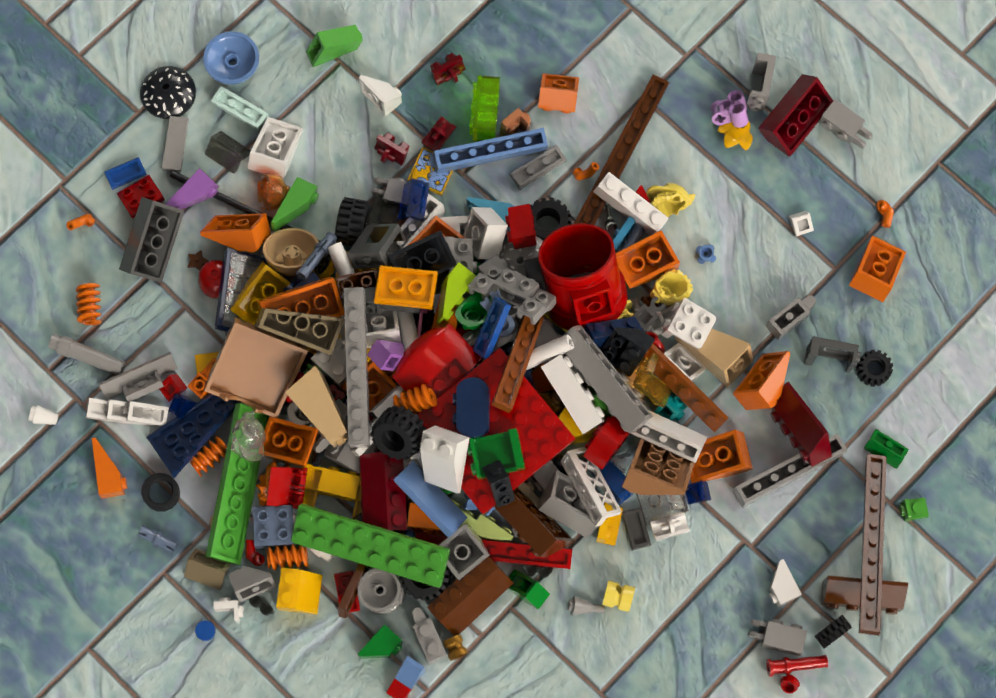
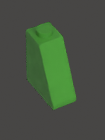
[306,24,363,67]

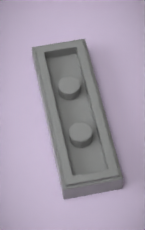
[162,116,189,172]
[509,145,567,190]

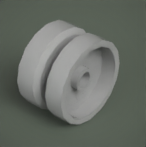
[358,568,405,615]

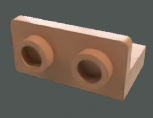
[500,108,531,136]

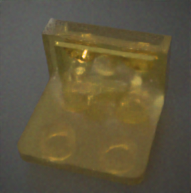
[632,353,671,408]

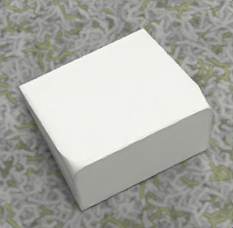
[788,211,814,236]

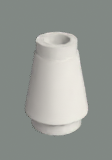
[28,405,59,425]

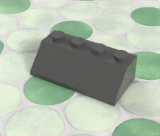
[119,197,185,283]

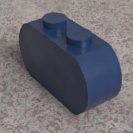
[453,377,490,439]

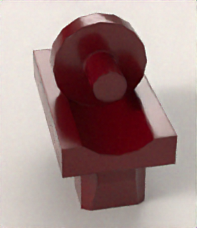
[430,53,466,86]
[422,116,456,152]
[374,132,410,166]

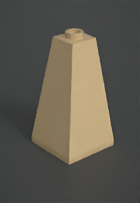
[674,329,754,388]
[285,366,348,447]

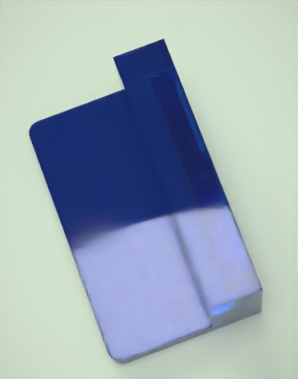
[399,178,430,221]

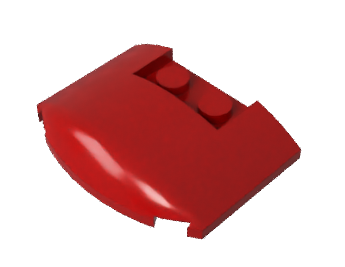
[392,324,482,399]

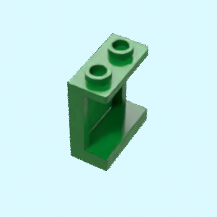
[468,428,526,479]

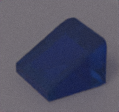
[168,393,196,418]
[686,481,711,505]

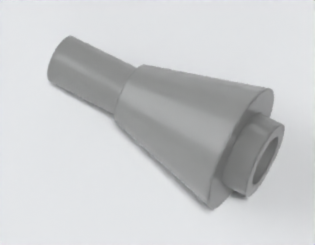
[567,596,605,615]

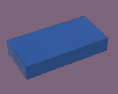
[104,157,147,190]

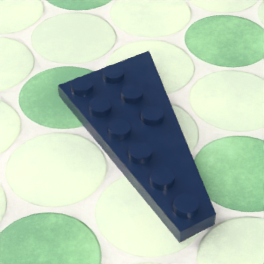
[146,393,241,478]

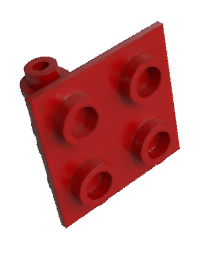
[117,175,165,219]
[266,467,308,509]

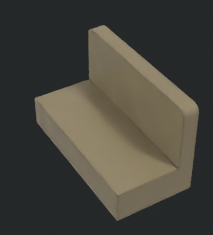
[184,548,231,590]

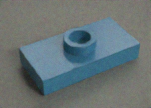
[613,216,635,253]

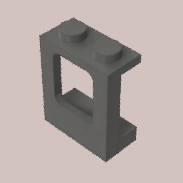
[347,223,406,269]
[804,336,861,373]

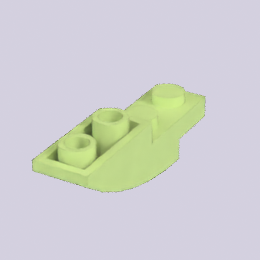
[450,498,513,542]

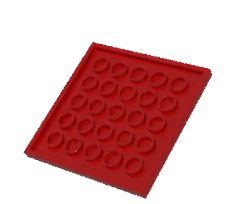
[418,348,576,515]

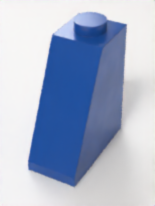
[589,461,634,505]

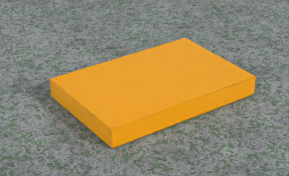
[374,265,438,310]

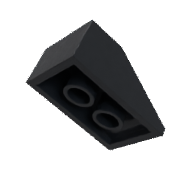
[387,230,457,275]

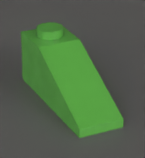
[271,177,319,232]

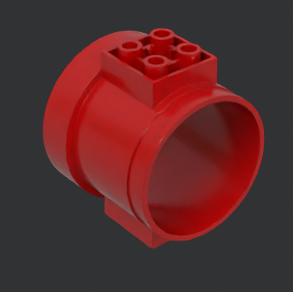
[538,223,628,330]

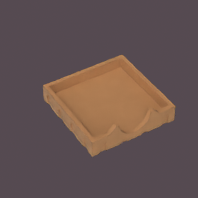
[204,317,308,418]

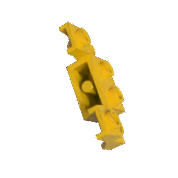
[303,464,362,518]

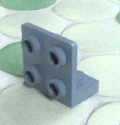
[253,505,294,550]

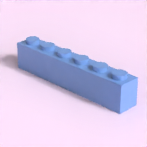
[433,128,548,174]

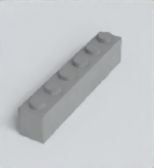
[563,325,653,434]
[733,433,847,508]

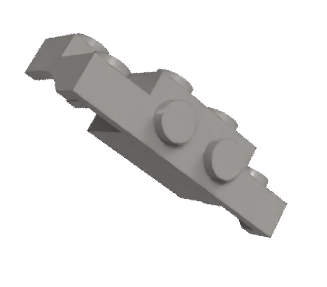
[433,237,477,314]
[468,265,556,325]

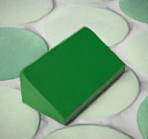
[864,429,909,469]

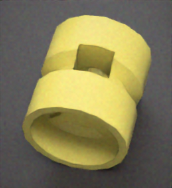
[602,580,635,612]

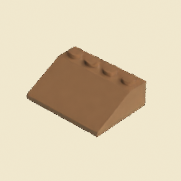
[622,438,695,495]

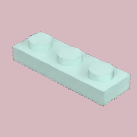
[211,86,269,131]

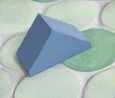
[395,656,425,689]

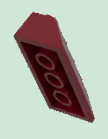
[758,74,833,156]
[770,382,832,467]
[359,452,407,533]

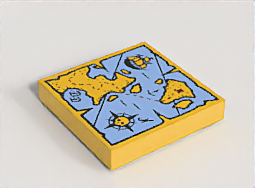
[407,147,454,196]

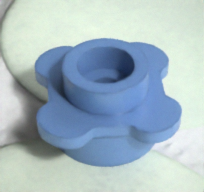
[696,244,716,264]

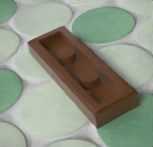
[338,563,369,618]

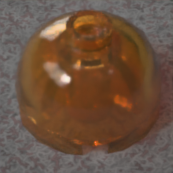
[257,173,290,211]

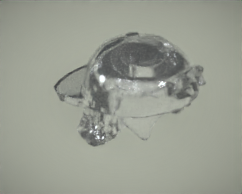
[230,411,266,462]

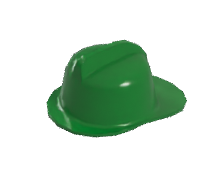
[455,292,492,330]

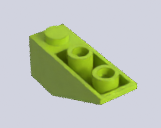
[437,262,476,324]

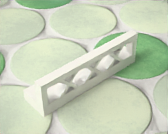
[561,447,622,527]

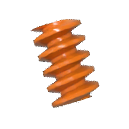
[76,283,102,325]
[393,384,437,414]
[190,436,227,477]
[267,544,309,571]

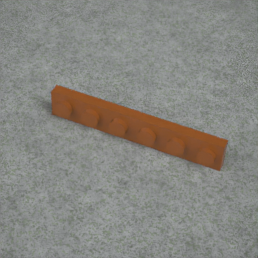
[491,315,545,413]
[642,344,729,433]

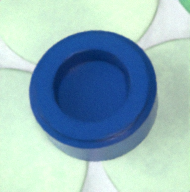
[195,620,216,641]

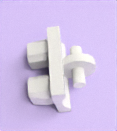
[650,512,690,541]

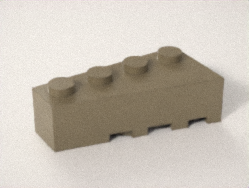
[255,308,345,355]

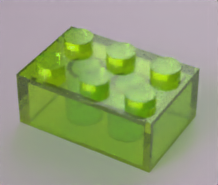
[469,75,500,142]

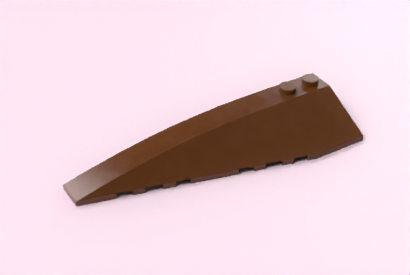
[494,487,574,557]

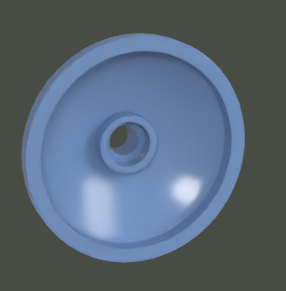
[203,31,259,85]

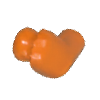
[572,162,599,181]
[876,200,894,228]
[66,214,95,231]

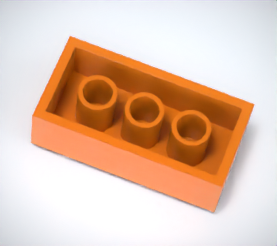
[256,277,345,317]

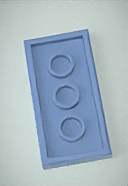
[394,461,468,538]

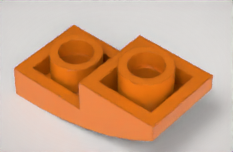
[187,358,217,399]

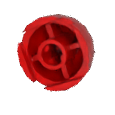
[198,260,236,299]

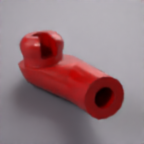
[245,540,265,566]

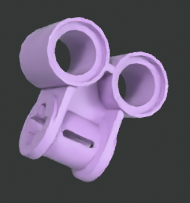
[711,90,749,128]

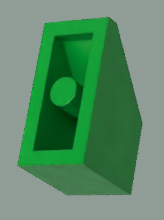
[508,569,550,610]
[358,624,403,659]

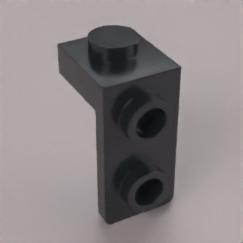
[482,460,515,508]

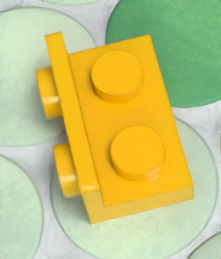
[596,502,623,546]

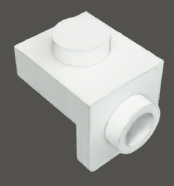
[214,597,244,623]

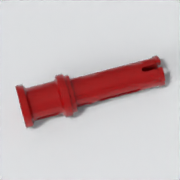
[766,655,828,677]

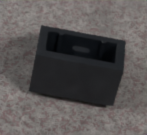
[601,327,655,377]

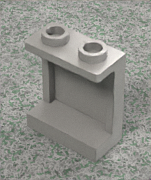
[746,52,776,111]

